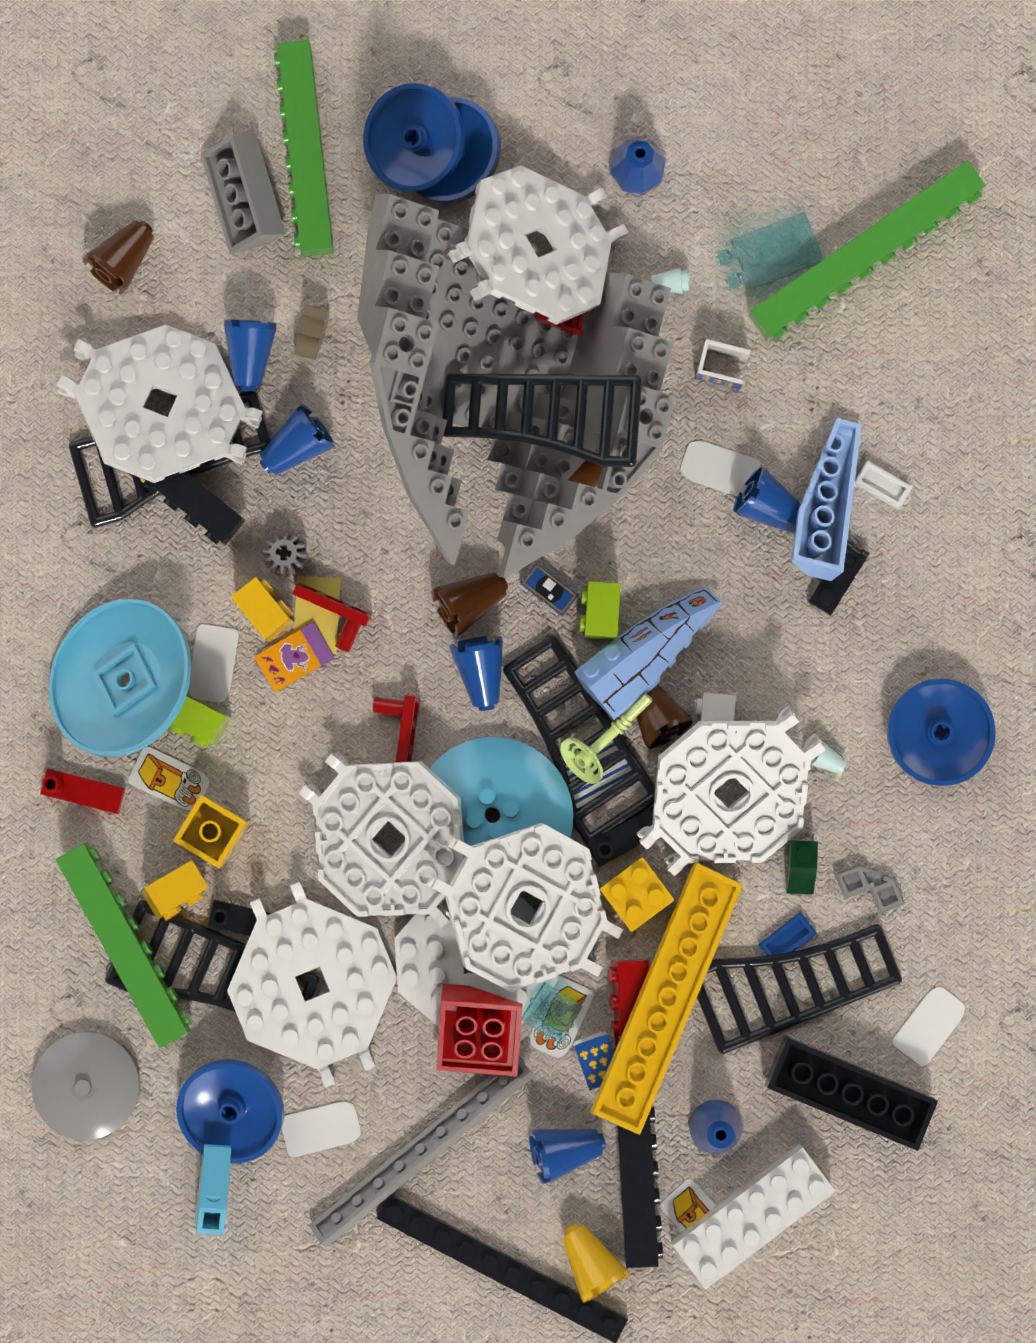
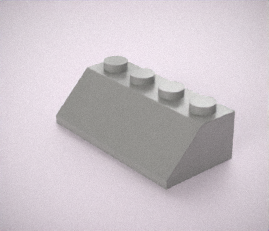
[201,134,286,254]

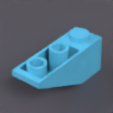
[194,1144,231,1235]

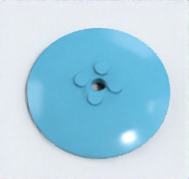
[49,599,191,757]
[429,737,573,893]

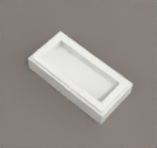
[854,460,913,510]

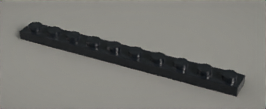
[377,1194,628,1343]

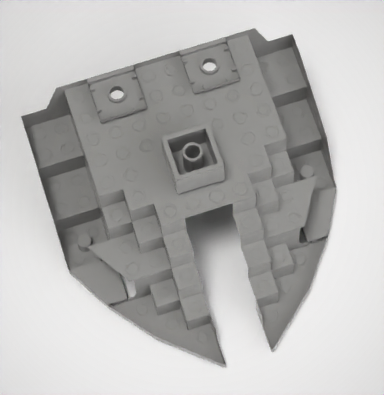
[357,194,676,578]

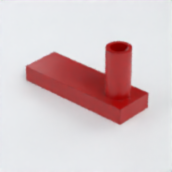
[292,582,372,652]
[373,695,421,762]
[40,768,126,814]

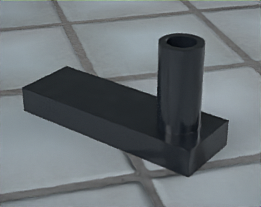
[586,806,654,868]
[207,900,271,936]

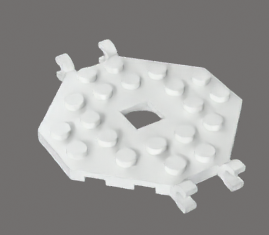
[448,165,628,325]
[57,325,263,483]
[637,706,826,876]
[299,751,465,928]
[427,823,623,992]
[227,881,397,1088]
[394,896,559,1027]

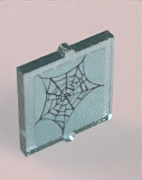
[521,982,584,1044]

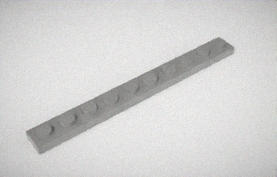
[309,1056,534,1248]

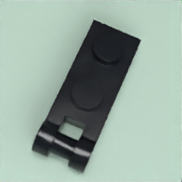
[808,539,870,616]

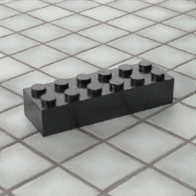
[764,1035,938,1151]

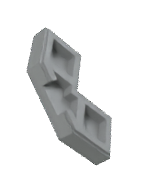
[834,864,905,914]

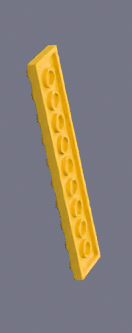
[589,863,743,1135]

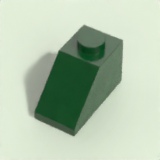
[786,840,818,894]

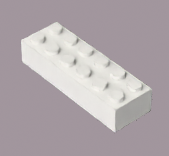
[671,1143,835,1290]

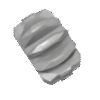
[262,531,308,577]

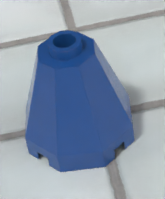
[610,137,666,195]

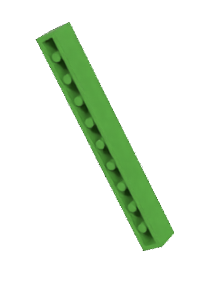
[749,160,986,341]

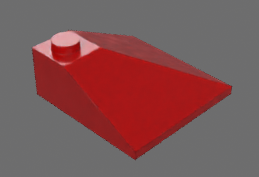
[436,984,523,1076]

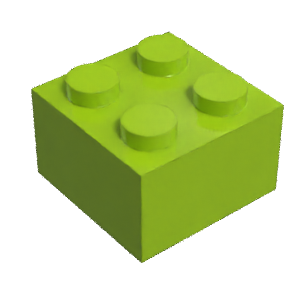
[579,581,621,641]
[168,695,231,748]

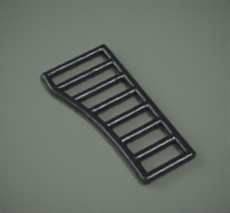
[442,373,642,467]
[69,391,270,528]
[503,635,656,844]
[105,900,319,1012]
[697,924,902,1054]

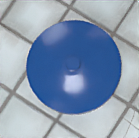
[363,83,465,192]
[417,97,501,204]
[887,679,996,786]
[176,1059,284,1164]

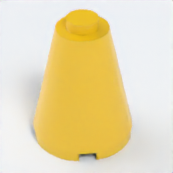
[562,1223,630,1303]

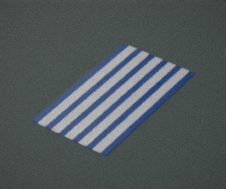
[566,737,636,809]

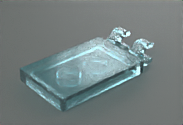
[716,212,824,290]

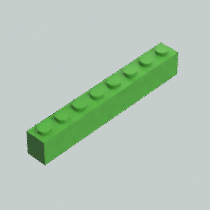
[274,40,334,257]
[55,843,192,1049]

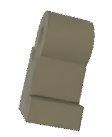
[294,305,330,360]

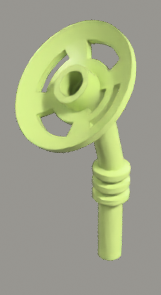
[560,693,653,784]

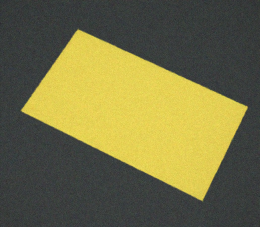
[294,576,341,654]

